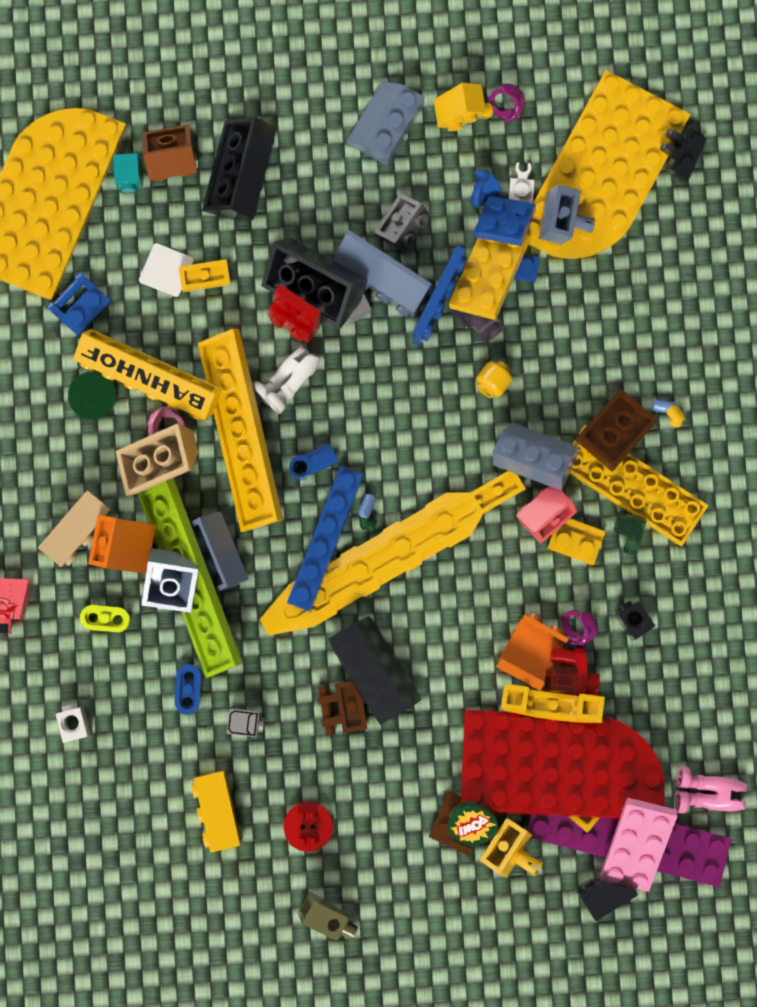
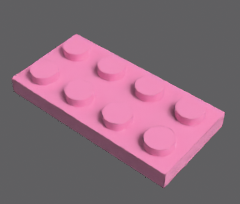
[600,798,677,892]

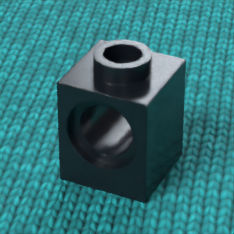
[615,601,655,640]

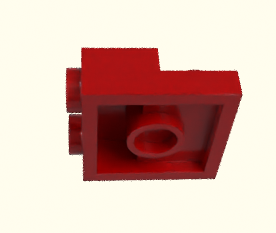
[268,284,321,344]

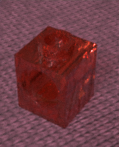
[545,666,578,695]

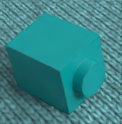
[113,153,142,193]

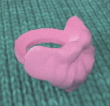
[147,406,186,435]

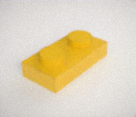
[179,259,231,293]

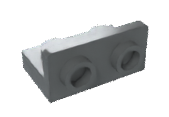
[374,193,430,254]

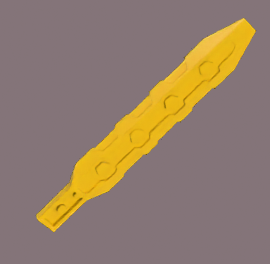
[259,471,526,635]

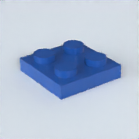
[474,196,536,246]

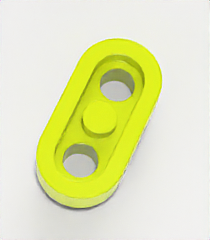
[80,605,131,632]

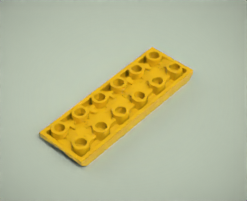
[570,425,709,547]

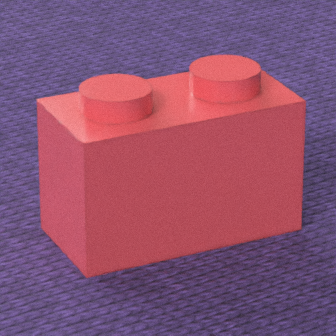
[516,486,578,544]

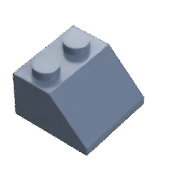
[142,548,199,613]

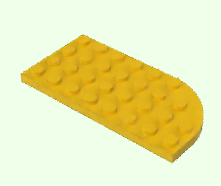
[527,70,691,259]
[0,108,127,301]

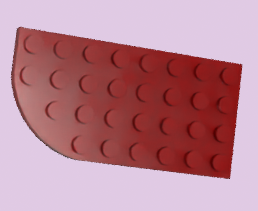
[461,710,665,819]

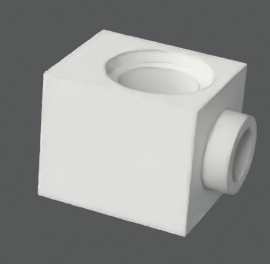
[56,704,91,743]

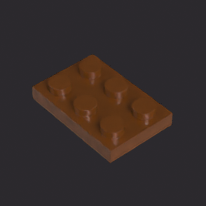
[575,389,658,472]

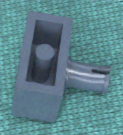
[539,185,595,245]

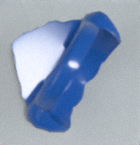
[470,170,502,208]

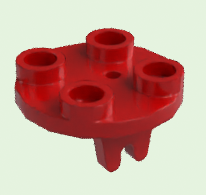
[283,801,333,852]

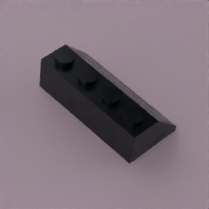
[202,117,277,220]
[261,238,368,329]

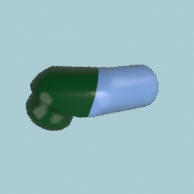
[359,494,377,532]

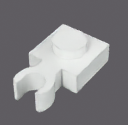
[508,162,535,203]

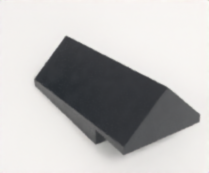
[328,616,422,725]

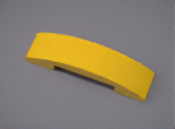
[501,684,605,723]

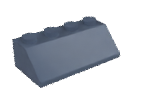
[333,230,431,318]

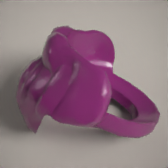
[488,83,525,123]
[561,610,598,646]

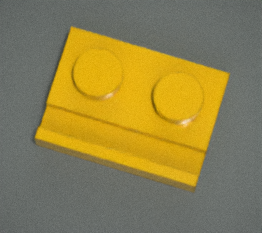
[547,519,606,566]

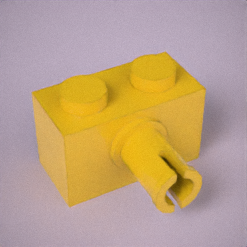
[434,83,493,131]
[479,818,543,878]

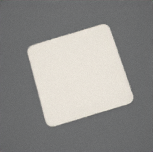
[139,243,194,297]

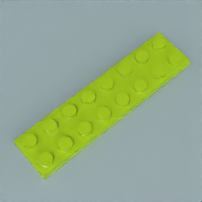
[137,478,242,678]

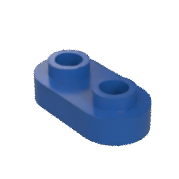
[175,664,202,714]

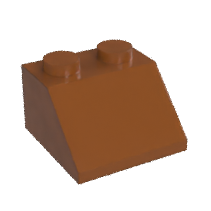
[142,124,197,181]

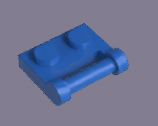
[46,272,112,337]

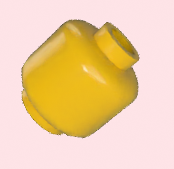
[476,361,513,398]

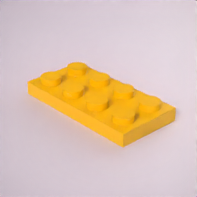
[449,234,531,320]

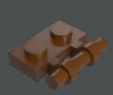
[317,681,368,736]

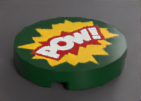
[448,801,498,846]

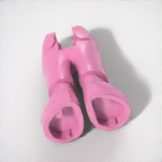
[674,766,748,814]

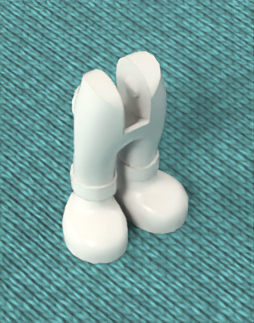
[252,346,320,414]

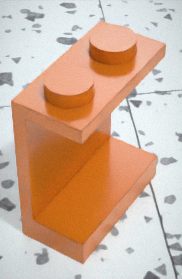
[88,515,156,574]
[495,613,569,691]

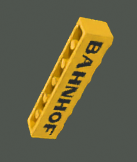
[73,329,222,420]

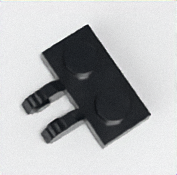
[659,126,707,182]

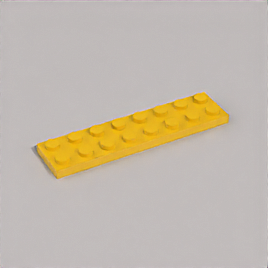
[198,329,284,532]

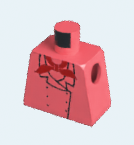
[0,578,33,634]

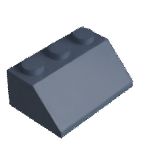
[346,81,424,166]
[492,423,581,491]
[190,511,249,594]

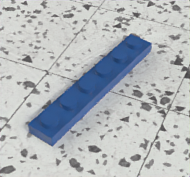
[287,466,364,613]

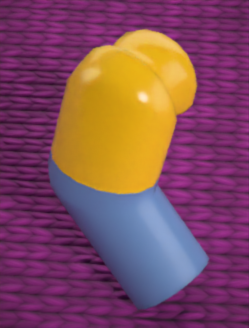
[652,399,685,427]

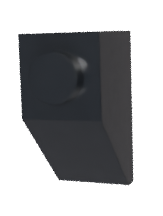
[577,878,638,921]

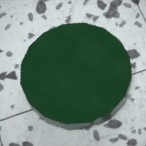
[68,371,117,420]

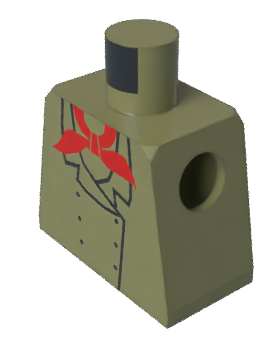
[297,891,358,941]

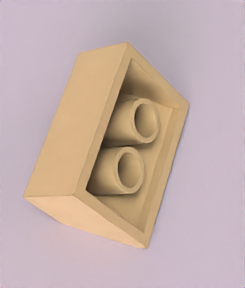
[116,423,198,497]
[38,490,111,567]

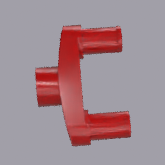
[550,647,600,696]

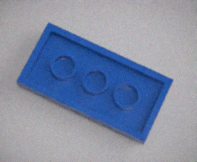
[412,245,467,346]

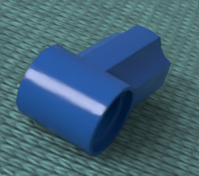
[289,443,338,481]

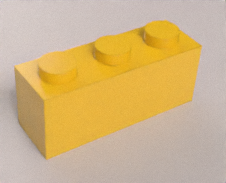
[191,770,242,853]

